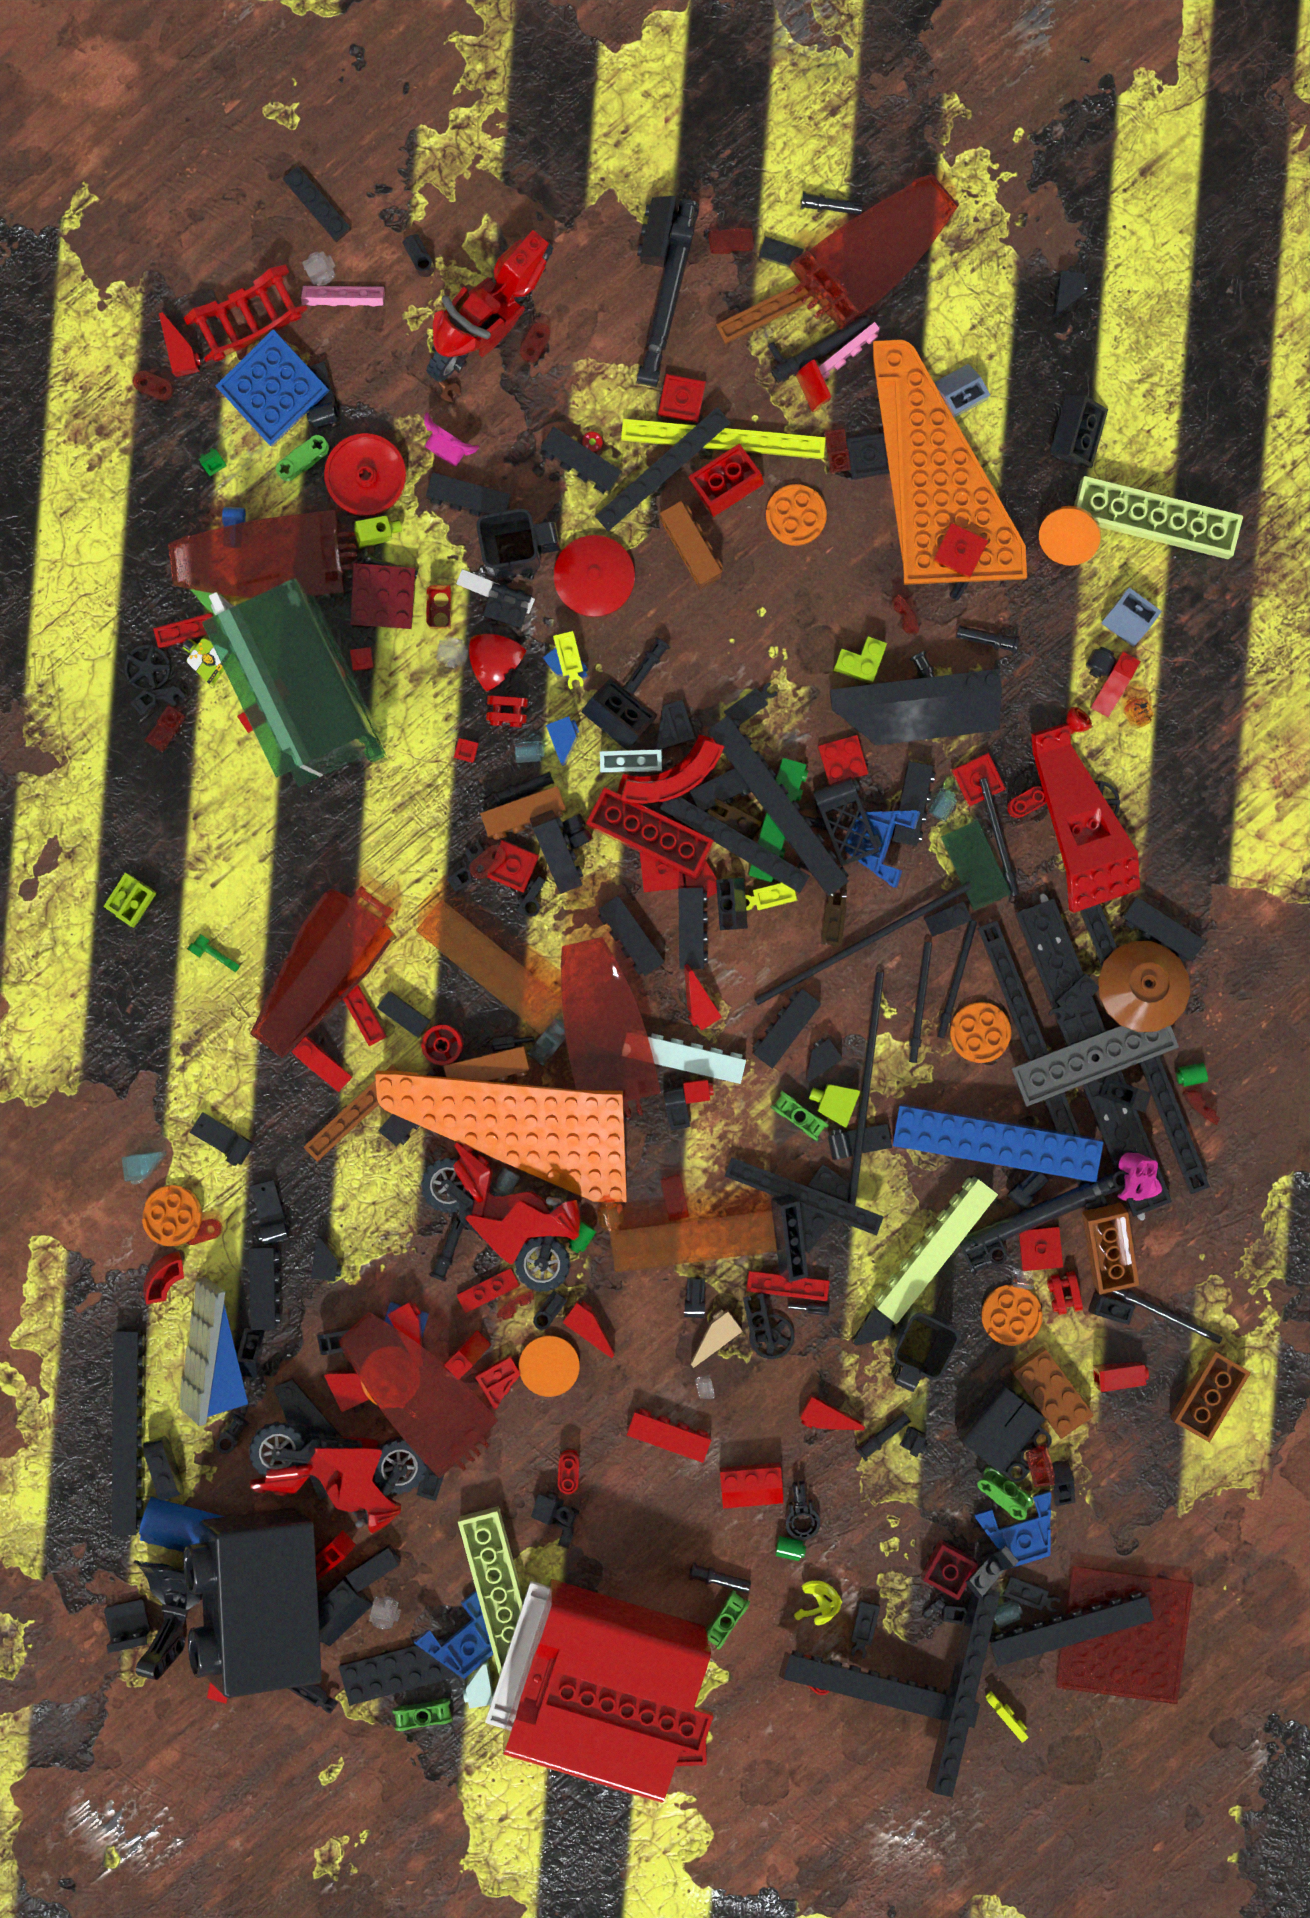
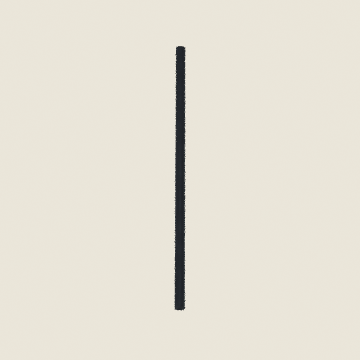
[754,881,972,1005]
[848,972,884,1205]

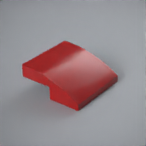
[796,359,832,413]

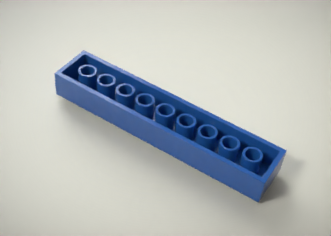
[893,1104,1103,1182]

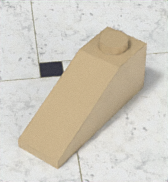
[691,1309,743,1368]

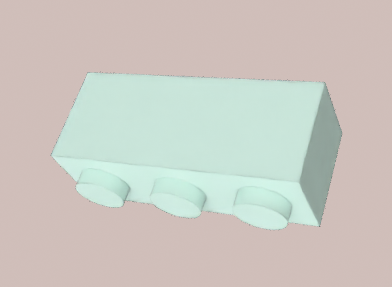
[600,750,662,773]

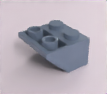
[934,364,990,418]
[1101,587,1162,647]

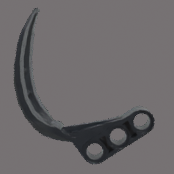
[133,1560,202,1680]

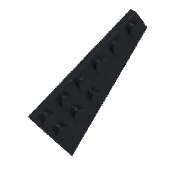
[273,1379,374,1500]

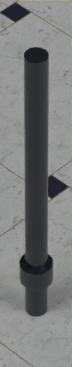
[979,777,1019,896]
[937,920,978,1039]
[909,942,932,1063]
[1112,1289,1222,1344]

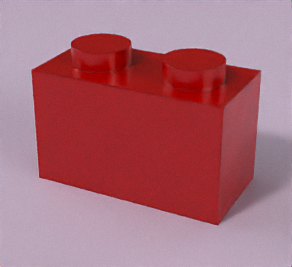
[683,1078,714,1104]

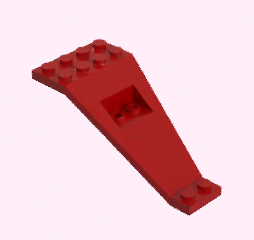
[1031,723,1140,913]

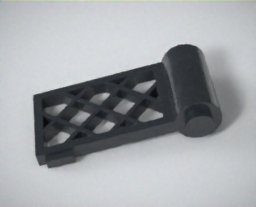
[813,777,882,866]

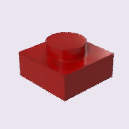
[350,647,374,671]
[454,738,479,763]

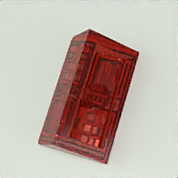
[1026,1443,1055,1487]

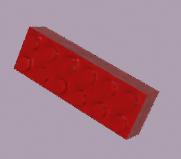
[586,787,715,880]

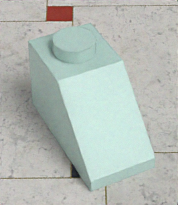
[463,1659,494,1709]

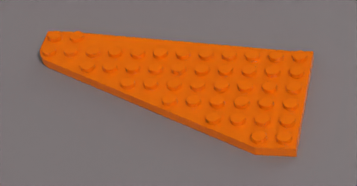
[873,340,1027,585]
[375,1071,627,1202]

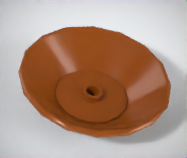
[1098,941,1190,1032]

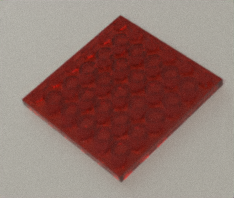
[1056,1566,1194,1704]

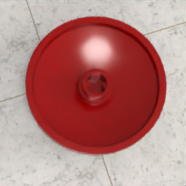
[324,433,407,516]
[554,535,635,617]

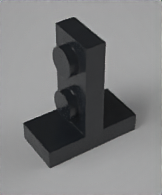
[965,1546,1019,1598]

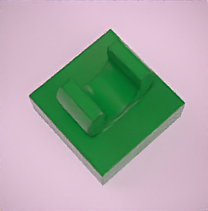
[199,448,227,476]

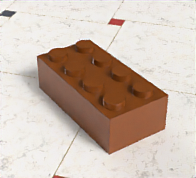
[660,501,723,590]
[480,786,567,840]
[444,1045,531,1082]
[1082,1203,1139,1294]
[1010,1346,1094,1439]
[1170,1348,1251,1443]

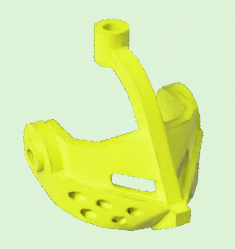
[794,1581,842,1625]

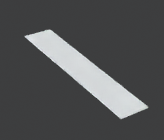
[456,569,535,614]

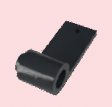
[307,362,339,428]
[189,1112,254,1166]
[827,1124,892,1160]
[250,1179,289,1245]

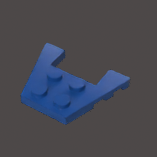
[845,810,920,888]
[974,1490,1051,1568]
[413,1591,493,1679]

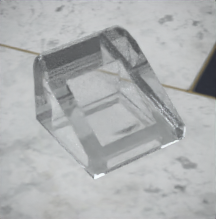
[1011,1269,1034,1290]
[695,1375,715,1399]

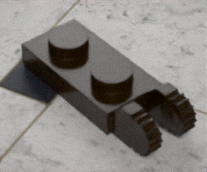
[707,797,763,840]
[821,890,847,947]

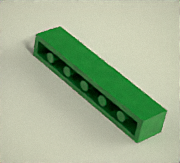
[748,758,809,882]

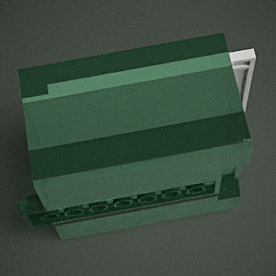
[202,579,389,787]

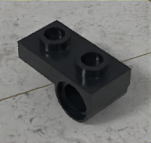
[516,877,547,917]
[663,1087,691,1131]
[899,1426,928,1457]

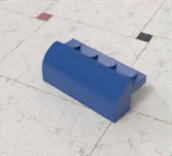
[139,1497,223,1552]

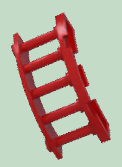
[184,264,308,362]
[616,734,724,804]

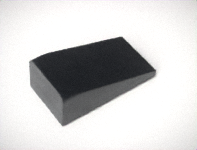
[1088,1293,1135,1325]

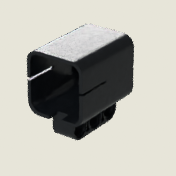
[476,509,560,578]
[888,1303,960,1392]
[956,1379,1052,1482]

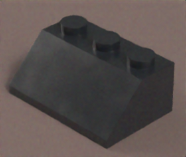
[637,196,676,268]
[1050,395,1108,468]
[581,678,657,751]
[318,1575,374,1647]

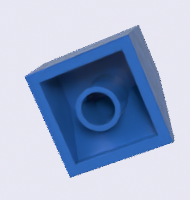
[546,716,580,766]

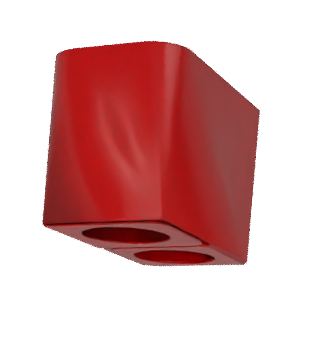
[426,585,451,629]

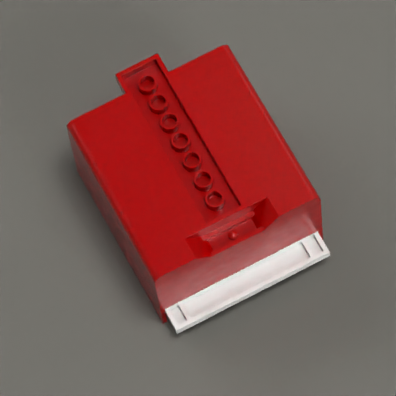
[485,1579,714,1803]

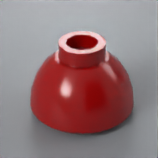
[1066,707,1092,734]

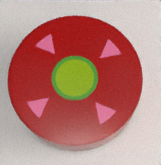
[582,432,603,453]

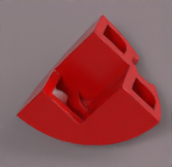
[469,634,527,691]

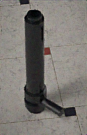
[768,315,872,383]

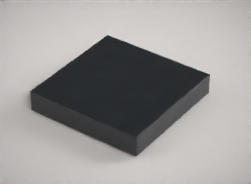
[846,433,890,480]

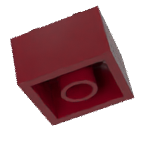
[920,1540,978,1600]

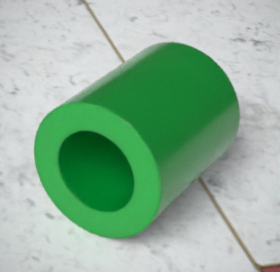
[1175,1062,1208,1087]
[567,1221,597,1253]
[775,1536,806,1561]

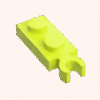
[553,631,584,690]
[745,883,798,911]
[985,1691,1029,1743]

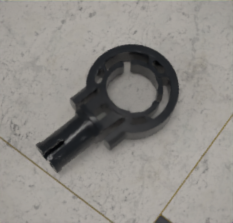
[785,1481,820,1540]

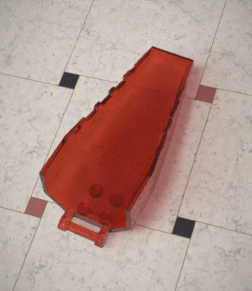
[250,886,397,1058]

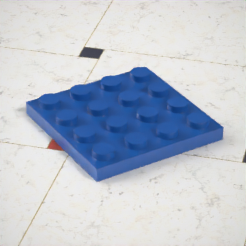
[216,329,330,447]

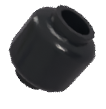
[1086,647,1116,679]

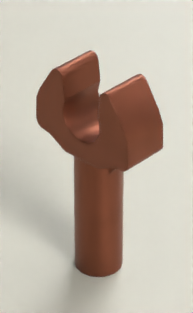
[433,378,461,404]

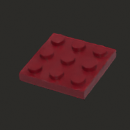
[350,563,415,629]

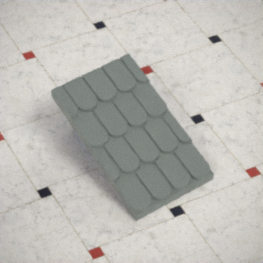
[180,1277,248,1426]

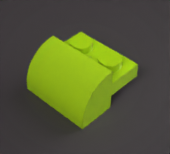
[103,873,156,928]

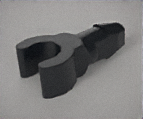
[922,1595,946,1618]

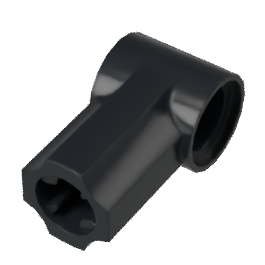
[402,234,435,277]
[1007,1171,1049,1209]
[684,1277,705,1318]
[533,1290,568,1330]

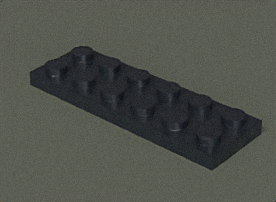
[339,1634,459,1706]

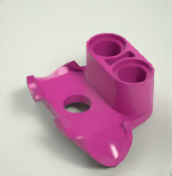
[424,412,479,467]
[1118,1153,1162,1201]

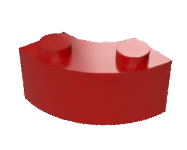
[143,1251,184,1305]

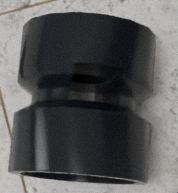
[560,813,593,850]

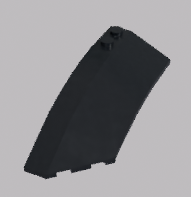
[829,669,1002,745]

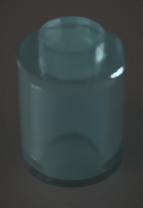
[515,741,545,763]
[928,789,958,822]
[491,1167,521,1197]
[994,1600,1023,1628]

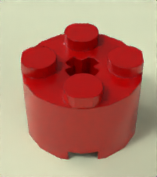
[421,1024,464,1066]

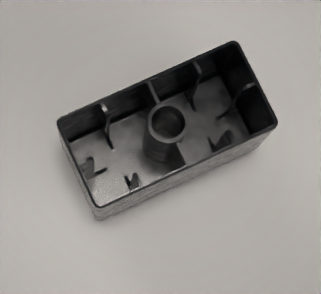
[184,1508,322,1698]

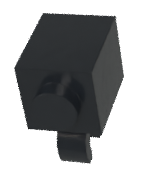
[531,1491,572,1525]

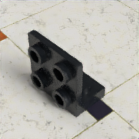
[104,1599,153,1653]

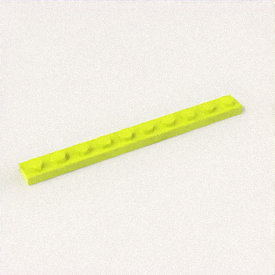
[621,419,826,459]

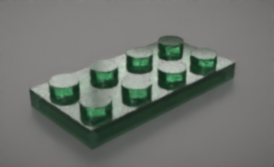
[940,820,1011,911]

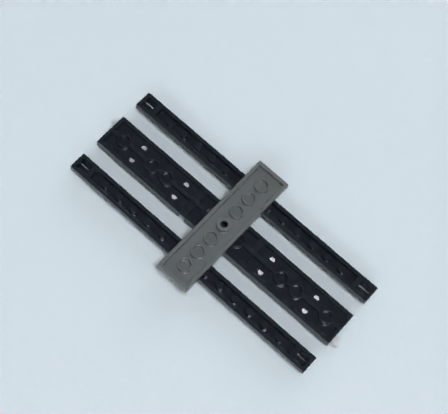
[977,894,1210,1220]

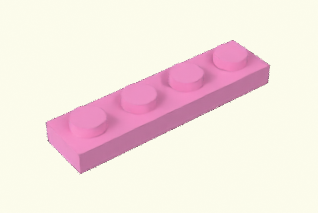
[301,286,385,306]
[819,322,880,381]

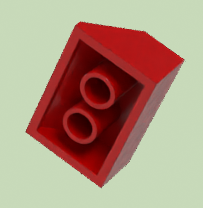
[689,443,764,517]
[719,1462,783,1509]

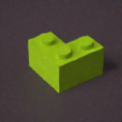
[833,637,887,684]

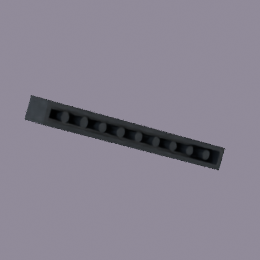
[708,716,849,896]
[112,1329,145,1535]
[926,1588,1000,1798]
[779,1650,980,1728]

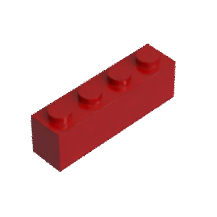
[627,1408,711,1463]

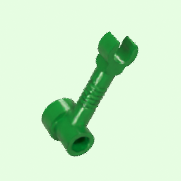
[187,934,240,973]

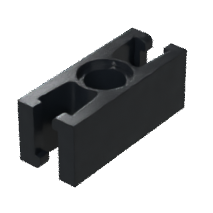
[716,878,748,931]
[377,991,431,1038]
[743,1294,775,1348]
[346,1544,401,1593]

